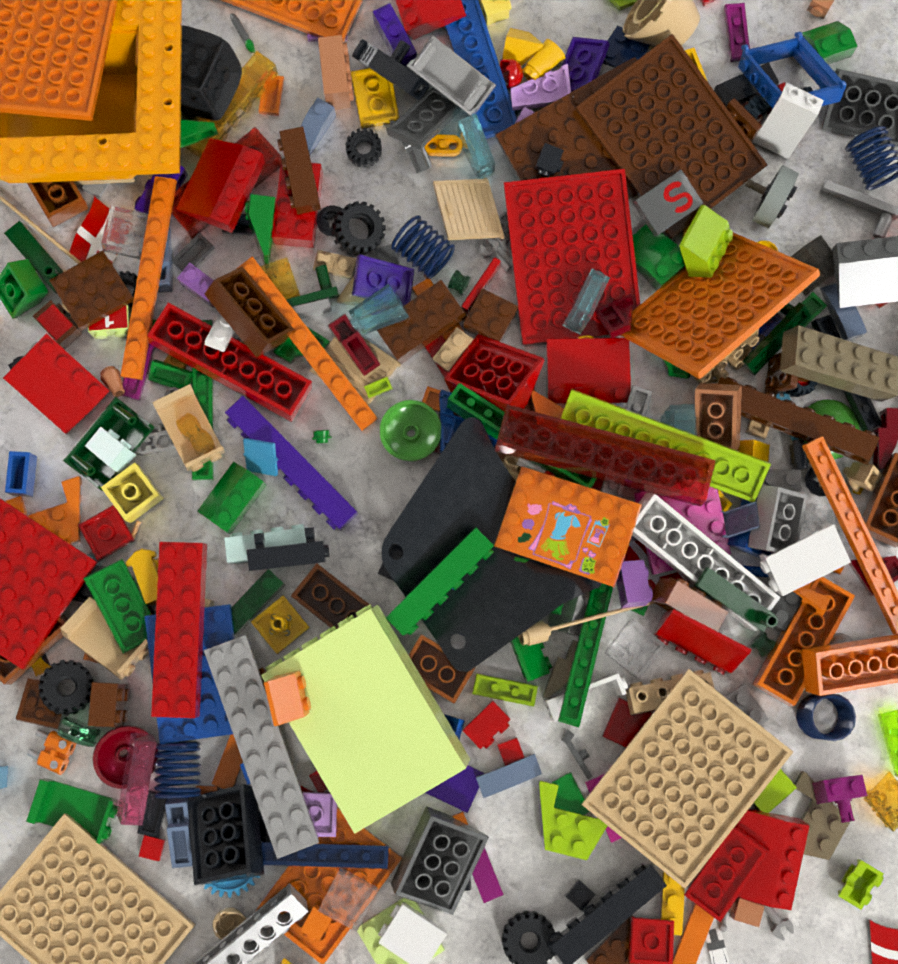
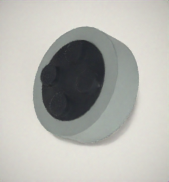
[745,165,799,229]

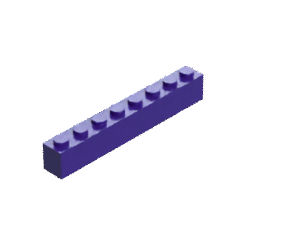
[225,396,358,531]

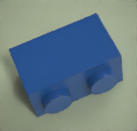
[5,451,37,497]

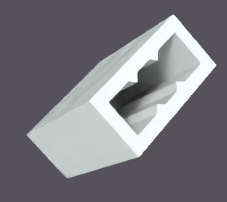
[378,902,447,964]

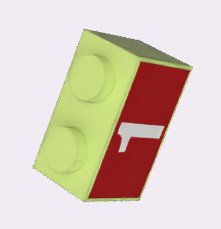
[88,305,132,339]

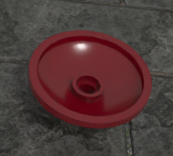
[93,725,158,789]

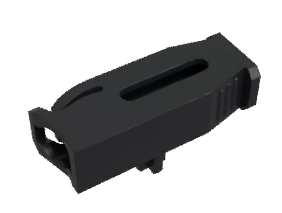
[352,39,429,101]

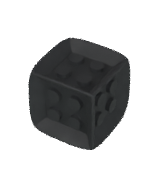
[167,25,242,121]

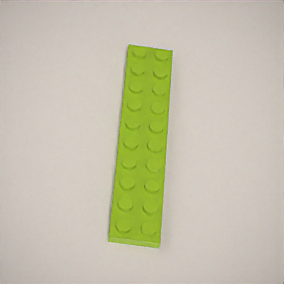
[556,389,771,502]

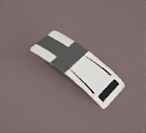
[706,928,729,964]

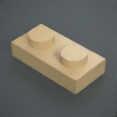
[432,328,473,373]

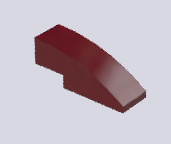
[327,314,381,376]
[872,408,898,470]

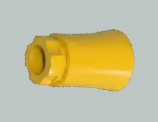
[522,39,566,81]

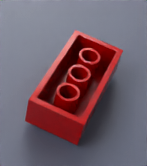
[272,162,323,248]

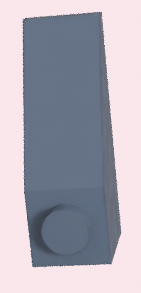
[300,97,336,156]

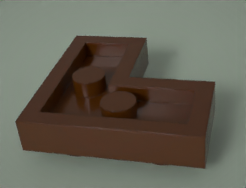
[16,678,63,729]

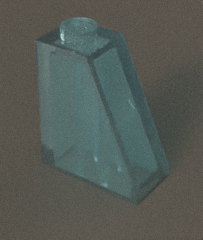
[457,114,495,178]
[562,269,610,334]
[349,283,409,335]

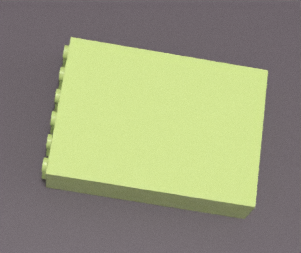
[261,604,470,834]

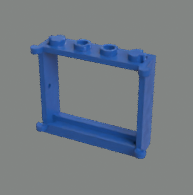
[738,31,846,109]

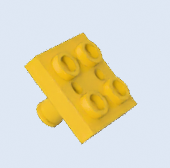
[251,595,310,655]

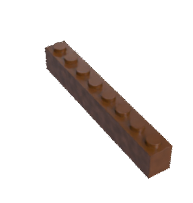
[718,377,879,465]

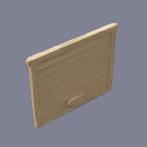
[433,177,504,240]
[310,337,401,406]

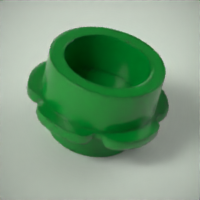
[312,430,332,443]

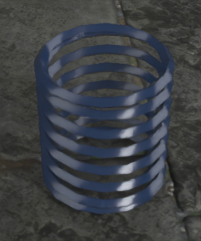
[845,126,898,190]
[391,215,455,279]
[796,694,856,741]
[153,742,202,798]

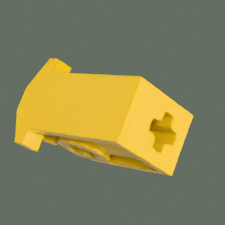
[125,548,158,606]

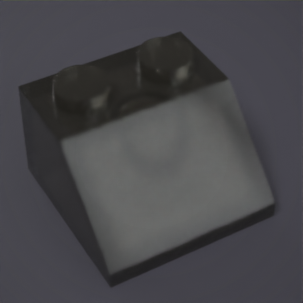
[791,235,835,296]

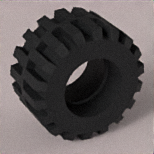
[331,201,386,256]

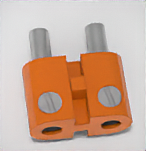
[27,729,77,775]

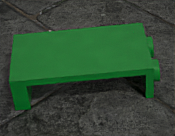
[26,778,119,844]

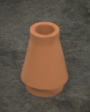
[100,366,125,397]

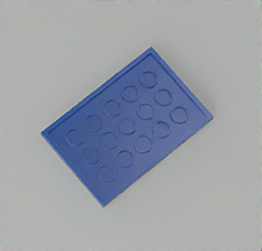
[145,604,235,744]

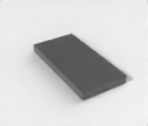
[387,88,463,150]

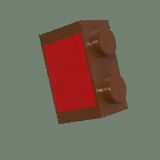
[33,300,83,350]

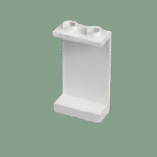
[753,83,824,159]
[759,522,851,596]
[544,673,628,721]

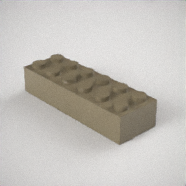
[780,325,898,402]

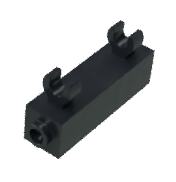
[247,527,330,571]

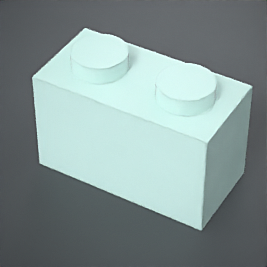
[85,427,136,474]

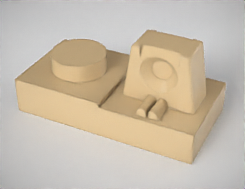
[313,250,356,279]

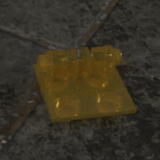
[260,257,300,299]
[863,771,898,832]

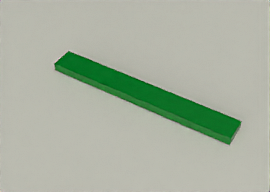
[192,320,214,481]
[558,583,613,728]

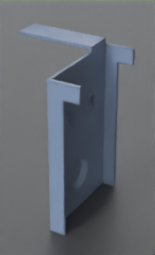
[721,502,760,538]

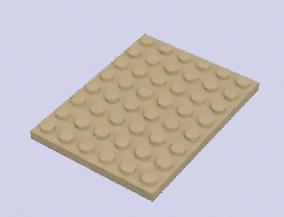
[582,669,793,889]
[0,813,196,964]

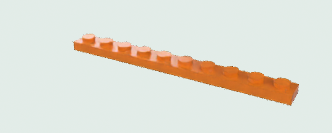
[120,176,177,380]
[236,256,378,431]
[802,436,898,634]

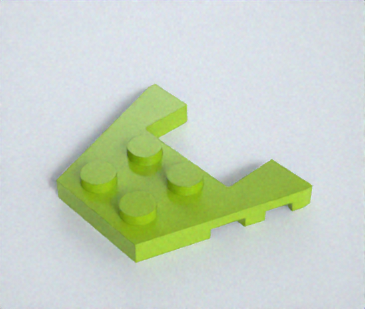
[539,780,607,860]

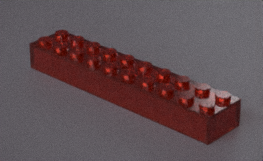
[495,404,716,507]

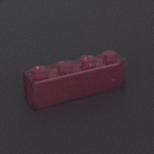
[117,733,157,826]

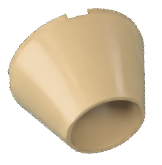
[623,0,700,46]

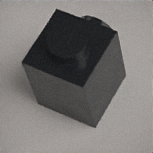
[534,143,564,178]

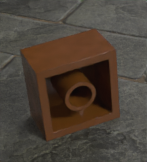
[463,288,519,342]
[88,682,130,727]

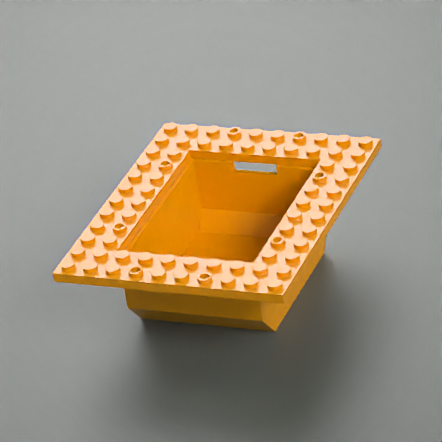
[0,0,182,183]

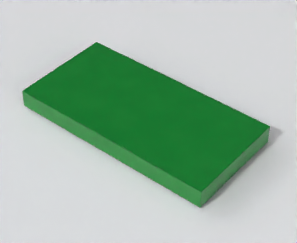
[83,559,152,653]

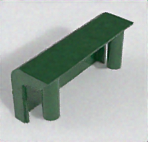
[63,396,155,491]

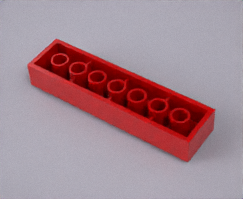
[147,302,312,422]
[151,542,207,718]

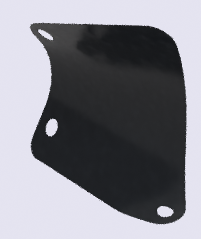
[382,417,602,672]

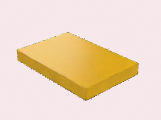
[351,68,399,129]

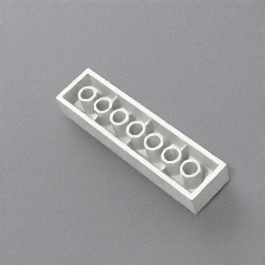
[632,493,781,631]

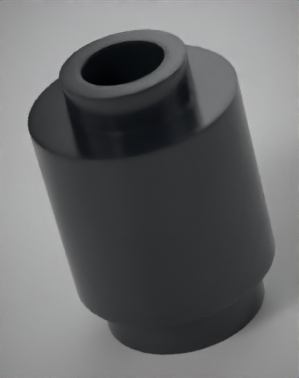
[788,440,810,470]

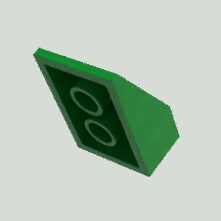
[245,194,276,268]
[633,224,686,291]

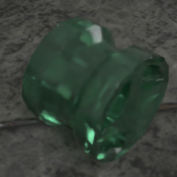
[448,270,471,295]
[749,631,776,657]

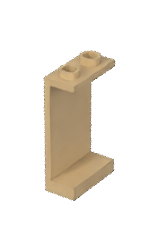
[152,384,225,472]
[60,597,149,680]

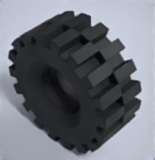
[38,660,93,716]
[502,910,555,964]

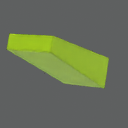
[364,377,393,398]

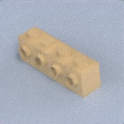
[625,670,715,715]

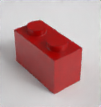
[462,701,511,749]

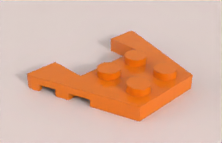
[6,476,82,544]

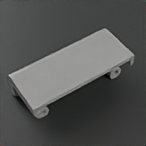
[406,35,496,117]

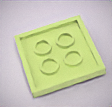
[356,897,445,964]

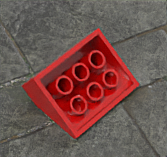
[396,0,466,40]
[176,138,265,233]
[3,333,109,434]
[444,334,545,419]
[546,338,631,404]
[653,609,752,675]
[736,809,809,910]

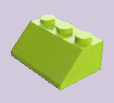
[679,205,733,278]

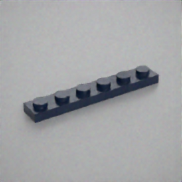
[261,842,389,869]

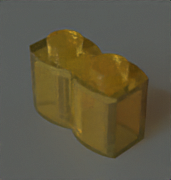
[176,413,215,456]

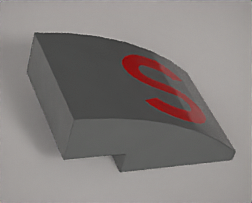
[633,170,704,237]

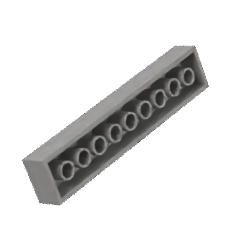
[204,635,319,859]

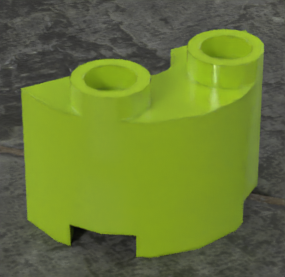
[838,859,884,910]

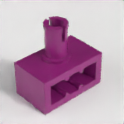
[812,774,867,823]

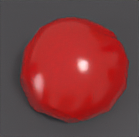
[500,58,523,89]

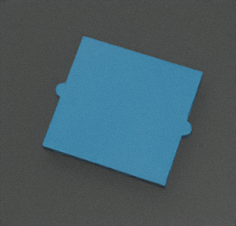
[243,438,278,476]

